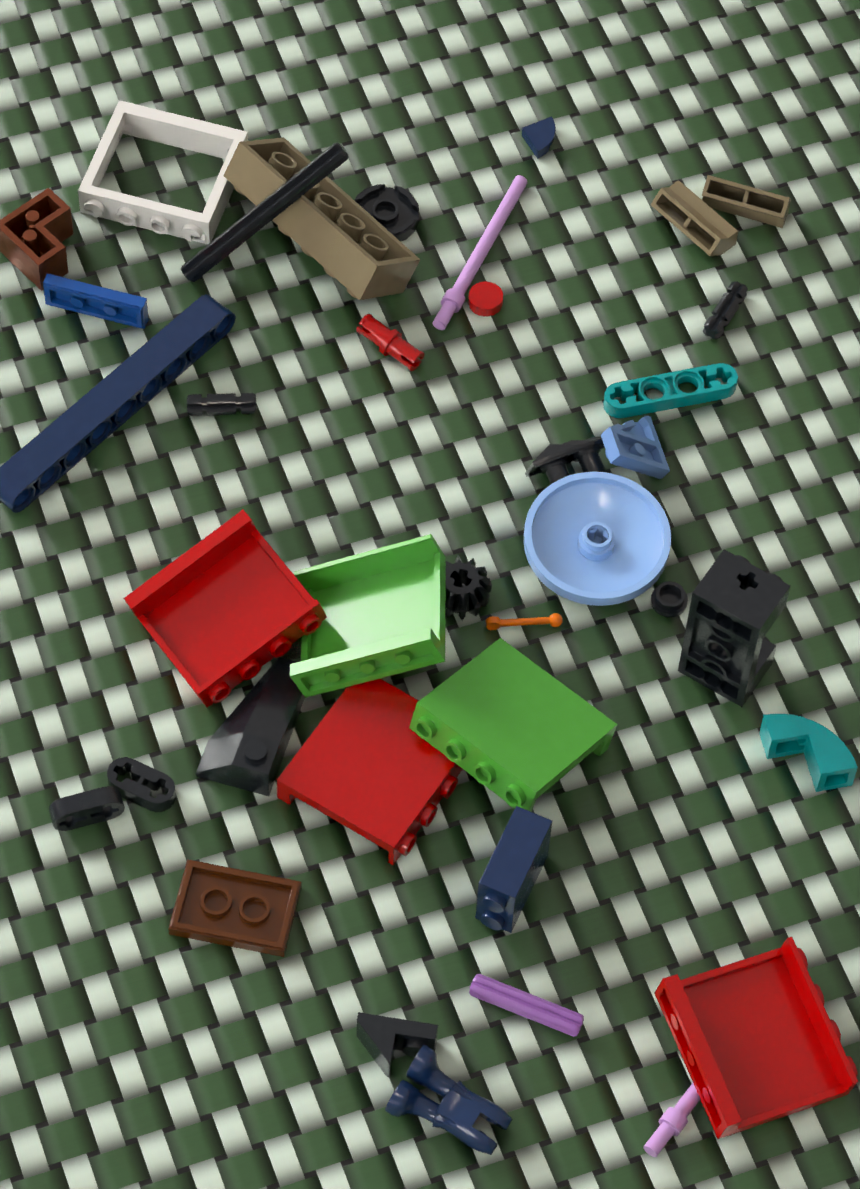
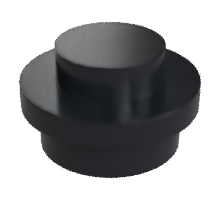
[651,581,688,617]

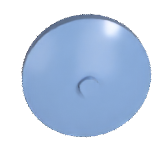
[523,472,671,606]

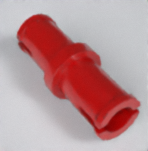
[356,314,425,372]

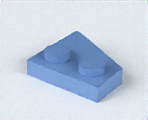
[601,416,670,479]

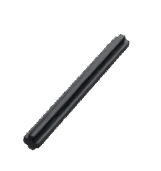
[181,142,349,282]

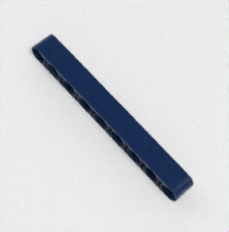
[0,294,236,513]

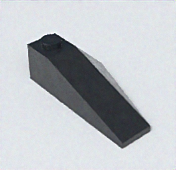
[196,657,305,796]

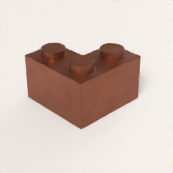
[0,188,73,291]

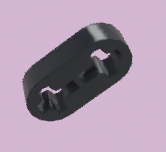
[107,757,176,812]
[49,786,125,831]

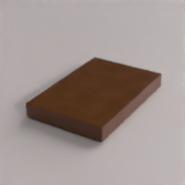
[168,859,302,957]

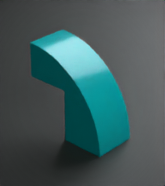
[759,714,858,792]

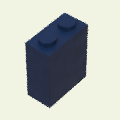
[475,806,552,933]

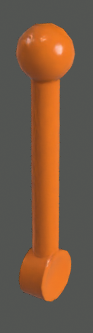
[485,613,563,630]

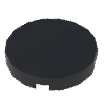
[355,184,419,242]

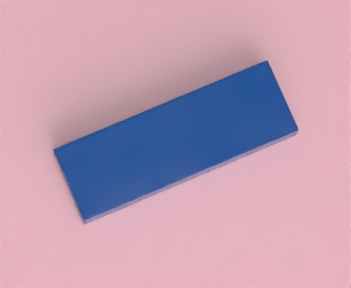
[43,273,149,329]

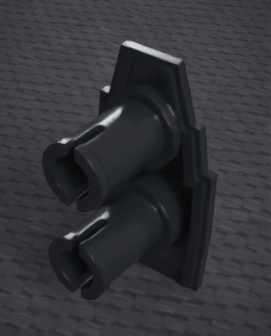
[525,437,607,485]

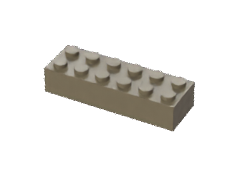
[223,137,420,300]

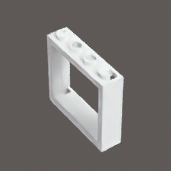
[78,100,248,244]

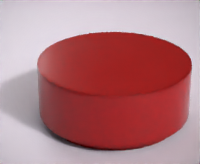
[468,281,503,317]

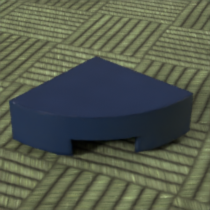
[522,116,556,159]

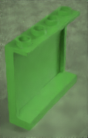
[290,534,446,698]
[409,638,617,812]

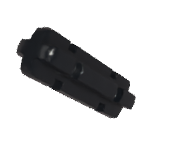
[703,281,748,339]
[187,393,257,416]

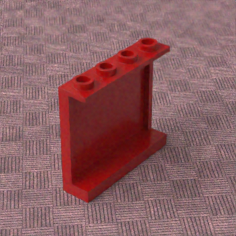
[123,510,327,708]
[277,679,463,865]
[654,937,858,1139]

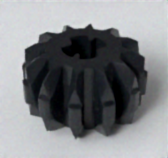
[445,555,492,620]

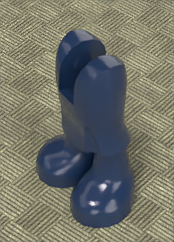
[385,1045,513,1155]

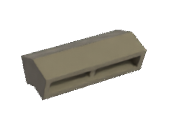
[702,175,791,228]
[651,180,738,256]

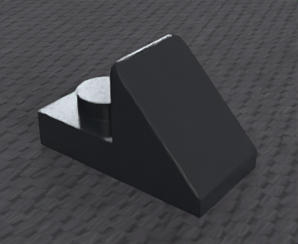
[357,1012,438,1078]

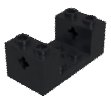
[678,549,791,707]

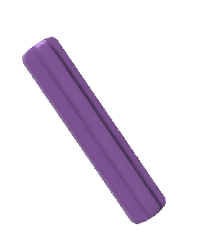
[469,974,584,1037]

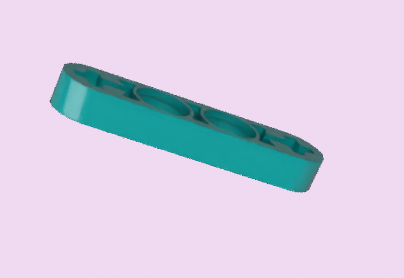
[603,363,738,418]

